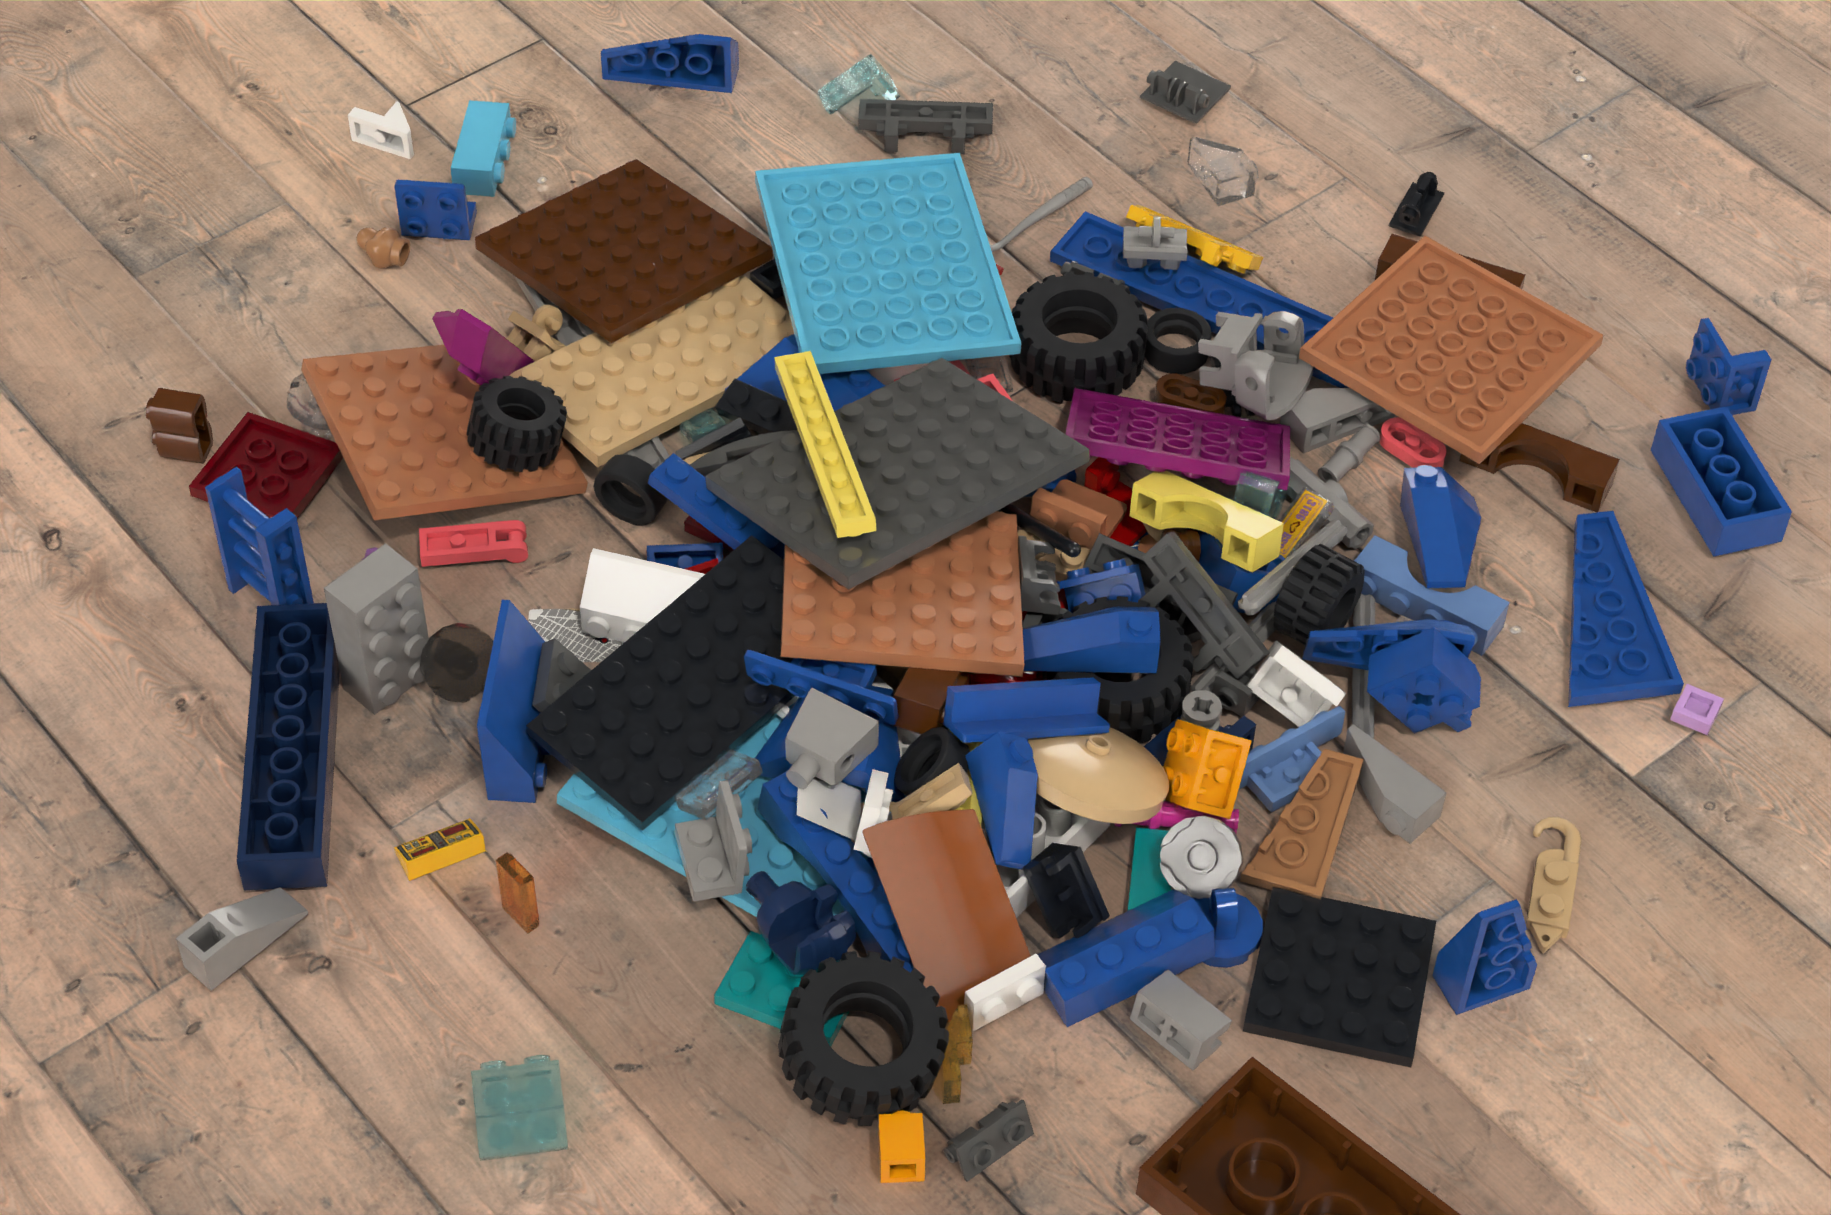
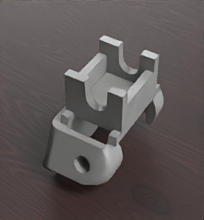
[1198,311,1313,420]

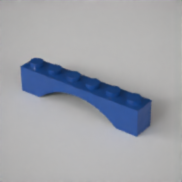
[757,772,914,972]

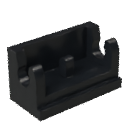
[1022,843,1110,938]

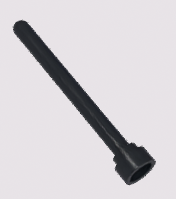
[1001,504,1081,557]

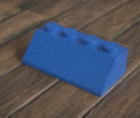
[1037,889,1215,1027]

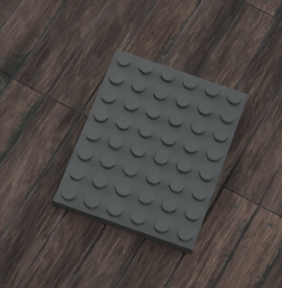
[705,358,1089,590]

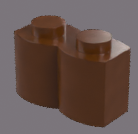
[146,388,213,464]

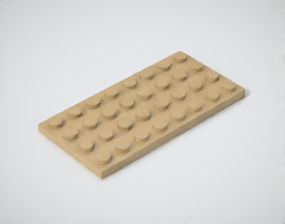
[509,275,794,467]

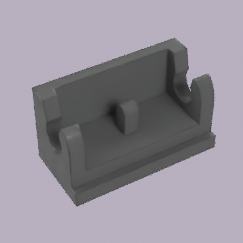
[1018,536,1061,615]

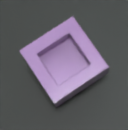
[1670,684,1724,735]

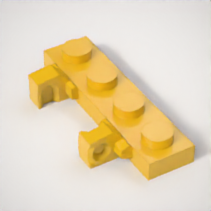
[1126,205,1263,274]

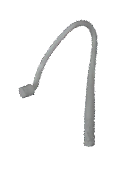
[990,177,1093,252]

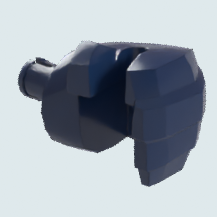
[746,871,856,975]

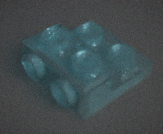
[471,1055,568,1161]

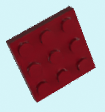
[189,412,343,518]

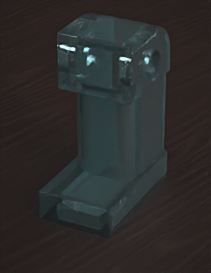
[1233,470,1290,520]

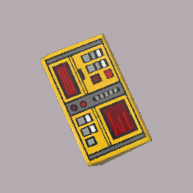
[394,818,486,881]

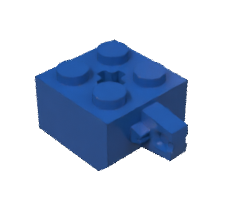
[1367,627,1481,734]

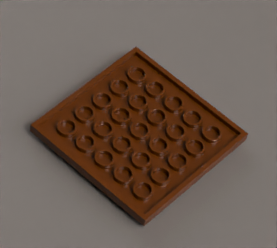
[475,159,773,343]

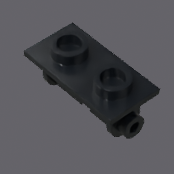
[1389,172,1445,237]

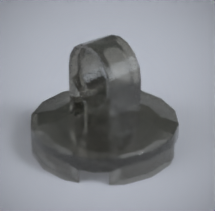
[420,623,493,703]

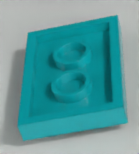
[714,931,850,1046]

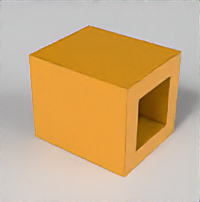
[878,1110,925,1183]

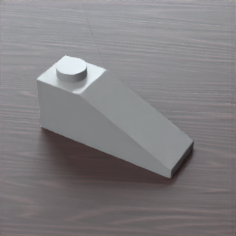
[1280,388,1395,454]
[1343,724,1447,844]

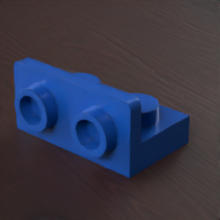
[1057,559,1145,613]

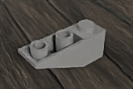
[176,887,308,991]

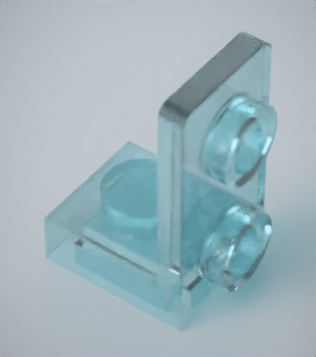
[818,54,900,115]

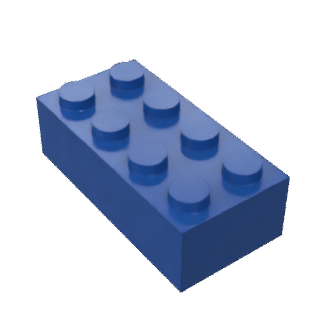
[1651,406,1792,557]

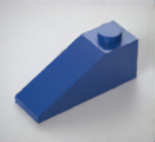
[965,731,1038,870]

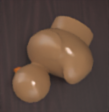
[356,227,411,269]

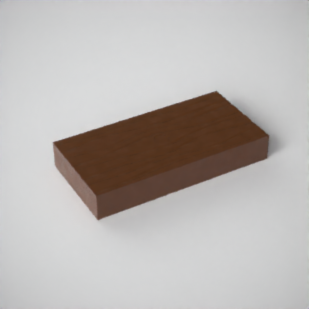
[1136,1057,1461,1215]

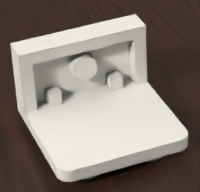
[961,954,1046,1032]

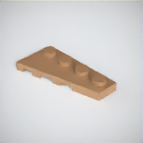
[1240,749,1364,900]

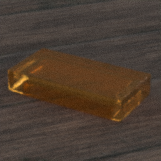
[496,852,539,934]

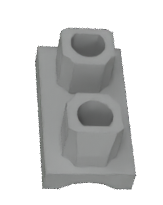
[1123,216,1187,270]

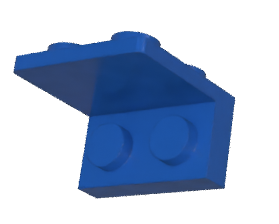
[394,180,477,240]
[1686,318,1772,415]

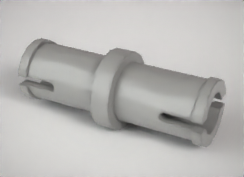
[1318,424,1381,483]

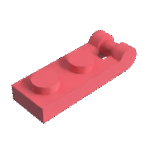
[419,520,528,567]

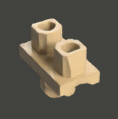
[507,305,566,361]

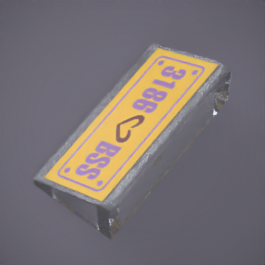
[1278,487,1334,559]

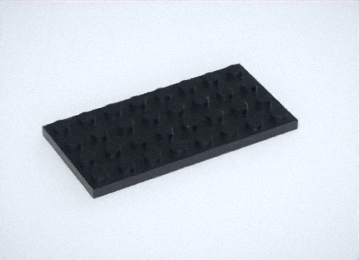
[526,535,795,831]

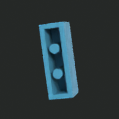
[451,100,516,197]

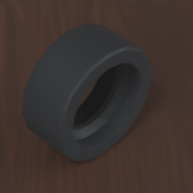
[1145,308,1212,374]
[593,454,668,525]
[894,727,970,796]

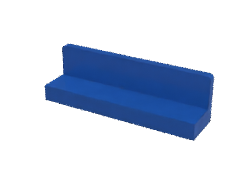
[943,677,1110,743]

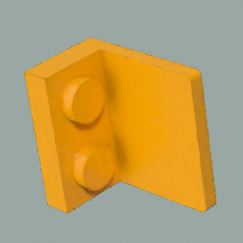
[1162,719,1252,819]

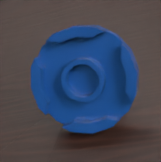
[1194,888,1263,968]

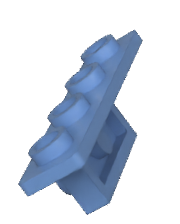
[1238,706,1346,812]

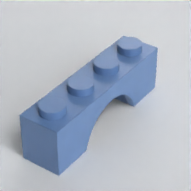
[1354,535,1510,656]

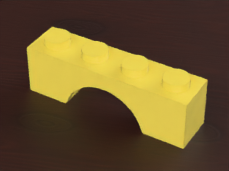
[1129,471,1284,573]

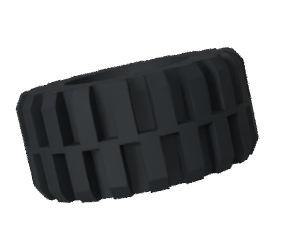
[1009,271,1148,403]
[1042,596,1194,744]
[778,951,949,1126]

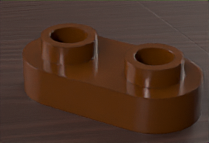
[1155,373,1226,414]

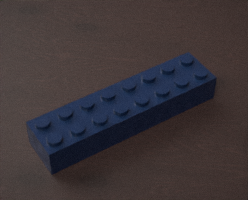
[237,603,340,891]

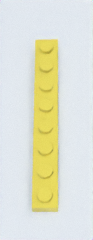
[774,351,877,538]

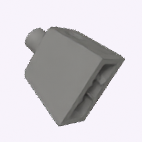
[785,688,879,789]

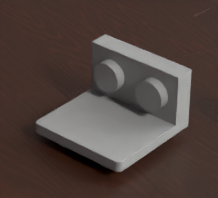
[674,780,752,902]

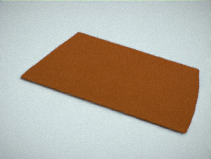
[862,809,1031,1023]

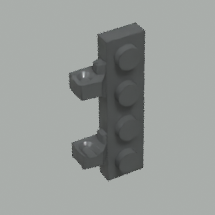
[858,99,993,154]
[1140,531,1270,679]

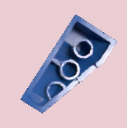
[1023,606,1160,673]

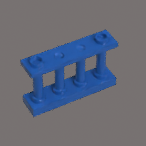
[205,467,314,605]

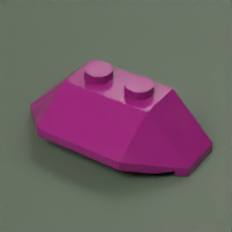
[432,309,535,386]

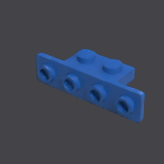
[744,650,898,725]

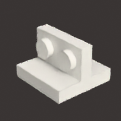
[1246,640,1346,727]

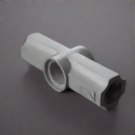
[1283,457,1374,550]

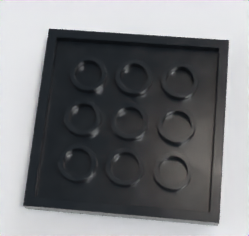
[1243,887,1436,1068]

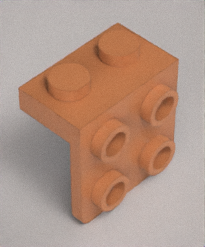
[1030,479,1127,550]

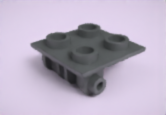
[1140,61,1231,124]

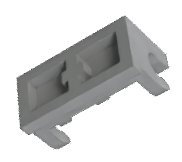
[1130,970,1232,1070]

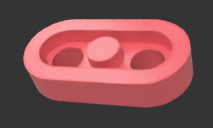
[1379,417,1447,468]

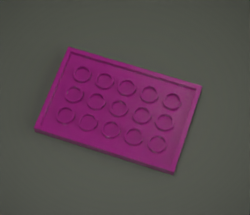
[1065,388,1290,492]

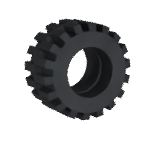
[467,376,567,472]
[1273,544,1365,645]

